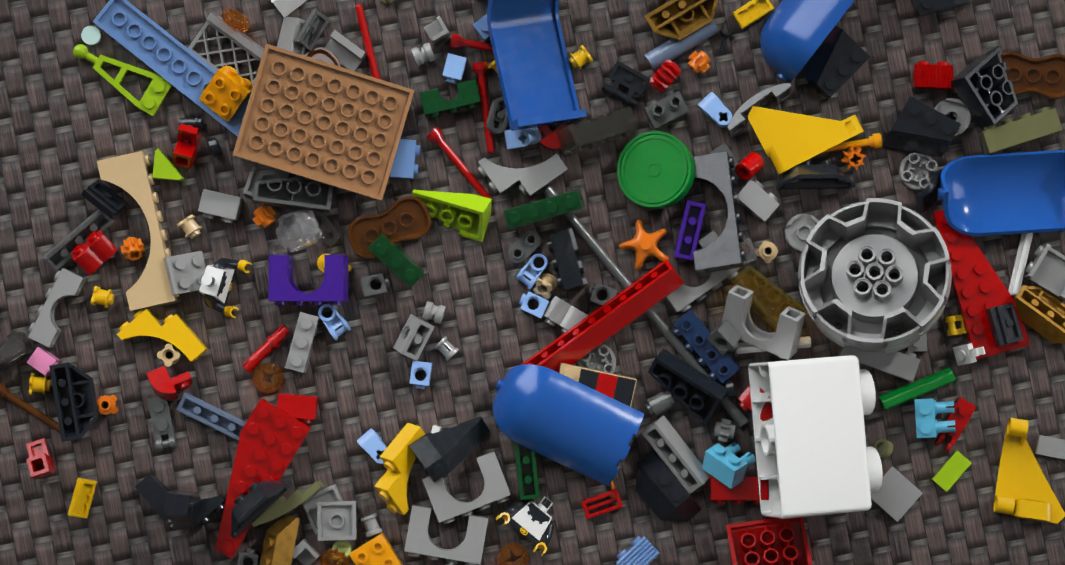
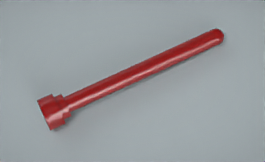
[355,4,383,80]
[450,33,493,51]
[472,62,495,154]
[426,127,492,199]

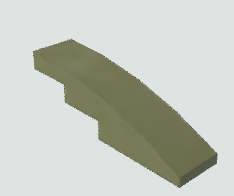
[252,480,325,527]

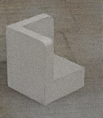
[424,16,450,45]
[293,539,321,565]

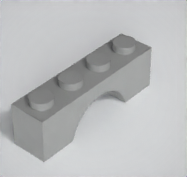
[28,268,87,348]

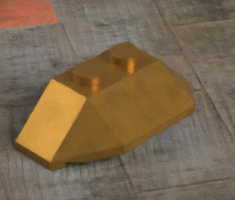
[644,0,718,41]
[1014,285,1065,344]
[259,515,300,565]

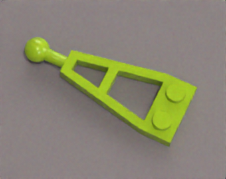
[73,44,173,117]

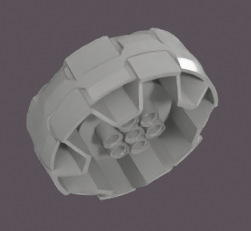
[798,198,952,354]

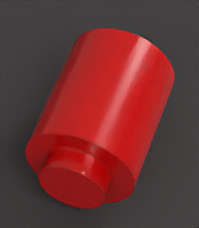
[735,152,764,180]

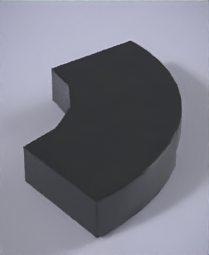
[916,169,943,214]

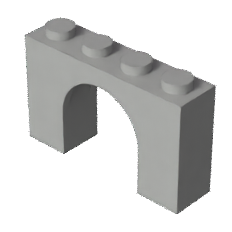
[665,230,739,313]
[722,285,806,360]
[422,451,511,524]
[404,504,489,565]

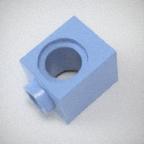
[442,53,467,84]
[519,291,549,319]
[410,361,433,389]

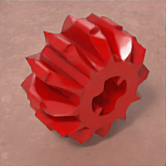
[650,60,681,92]

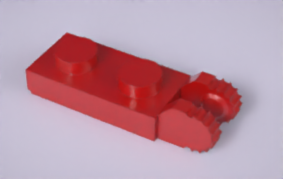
[934,397,977,452]

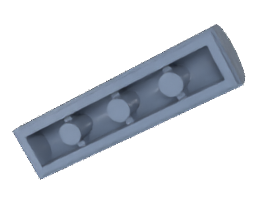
[644,21,719,72]
[176,392,246,441]

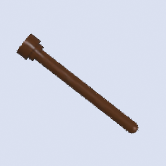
[0,381,60,433]

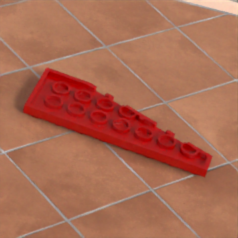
[932,210,1030,360]
[215,398,311,559]

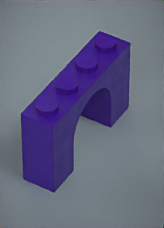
[268,255,349,305]

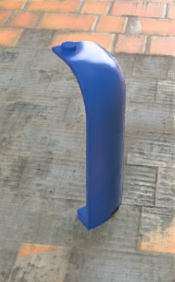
[760,0,854,83]
[938,150,1065,236]
[493,364,644,486]

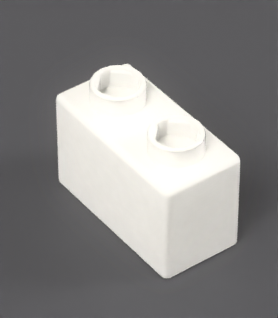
[748,355,883,519]

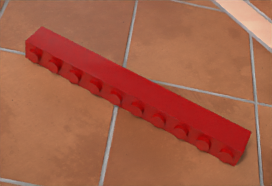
[521,259,684,373]

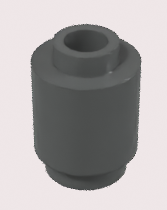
[645,391,675,417]

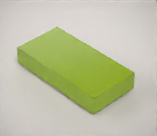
[931,450,971,492]

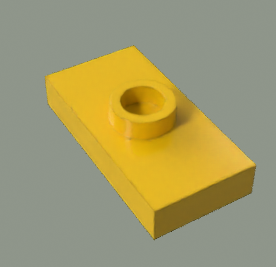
[732,0,775,29]
[68,478,97,519]

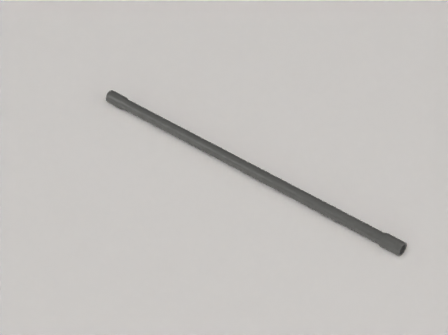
[543,186,748,428]

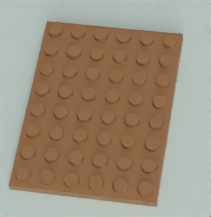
[232,44,414,201]

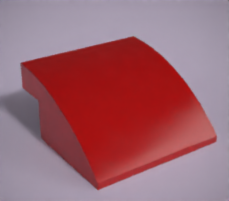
[726,517,813,565]

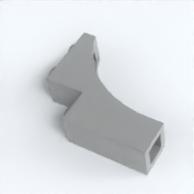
[478,154,568,197]

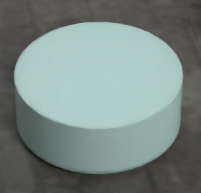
[81,26,102,46]

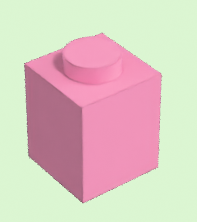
[26,347,60,376]

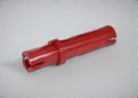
[242,324,291,373]

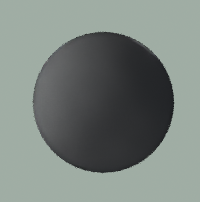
[208,137,222,157]
[725,379,736,399]

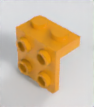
[200,65,253,121]

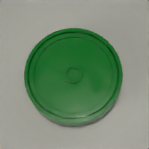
[617,131,695,209]

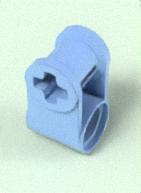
[697,92,732,128]
[504,127,541,149]
[515,254,548,290]
[318,304,351,340]
[357,428,387,464]

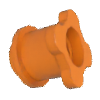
[97,395,118,415]

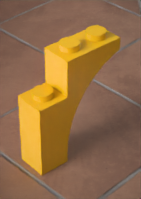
[117,309,208,362]
[374,423,425,515]

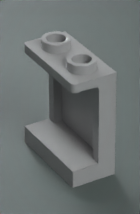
[1024,243,1065,301]

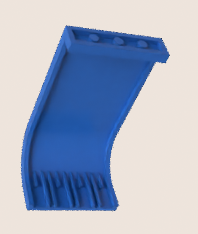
[487,0,587,131]

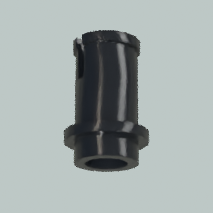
[179,116,204,131]

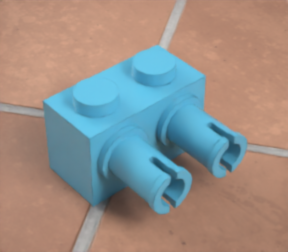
[914,398,956,438]
[702,442,755,489]

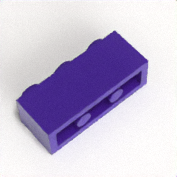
[673,200,706,262]

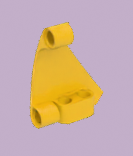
[748,106,864,174]
[993,418,1065,524]

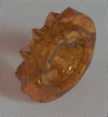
[221,9,251,32]
[252,363,283,393]
[498,543,529,565]
[320,548,351,565]

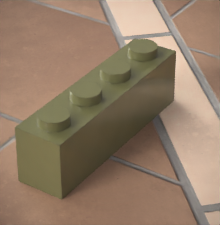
[979,107,1063,155]

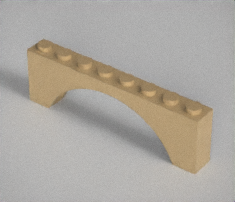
[97,151,180,311]

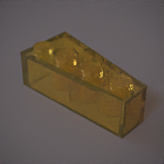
[730,265,809,332]

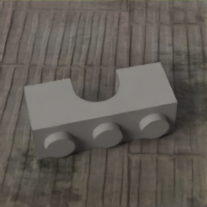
[285,312,320,373]

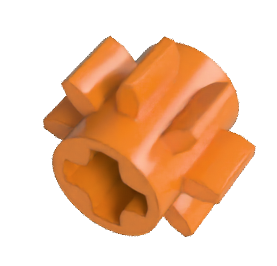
[687,50,711,74]
[841,146,866,170]
[252,205,277,228]
[120,237,146,260]

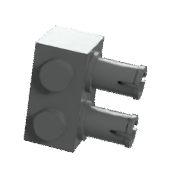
[644,90,689,130]

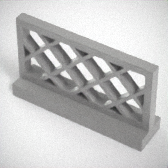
[188,13,264,86]

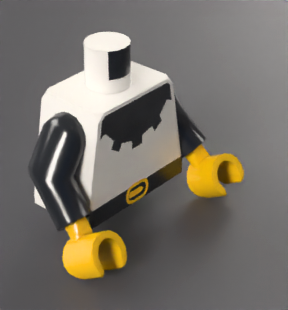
[199,258,252,318]
[496,496,554,557]

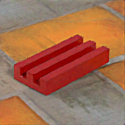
[581,488,623,519]

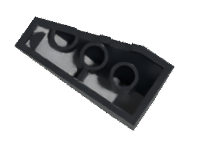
[409,417,490,482]

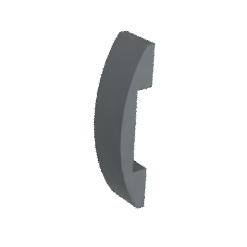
[727,83,793,137]

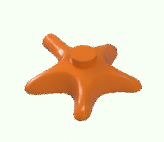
[619,220,669,270]

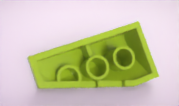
[412,190,492,242]

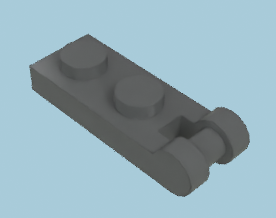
[147,397,177,451]

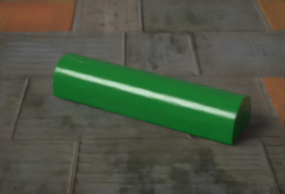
[878,367,956,411]

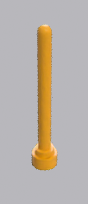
[822,133,882,153]

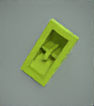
[152,149,185,182]

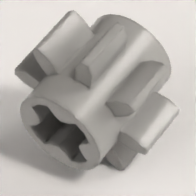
[713,418,735,442]

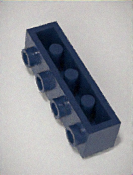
[672,309,740,383]

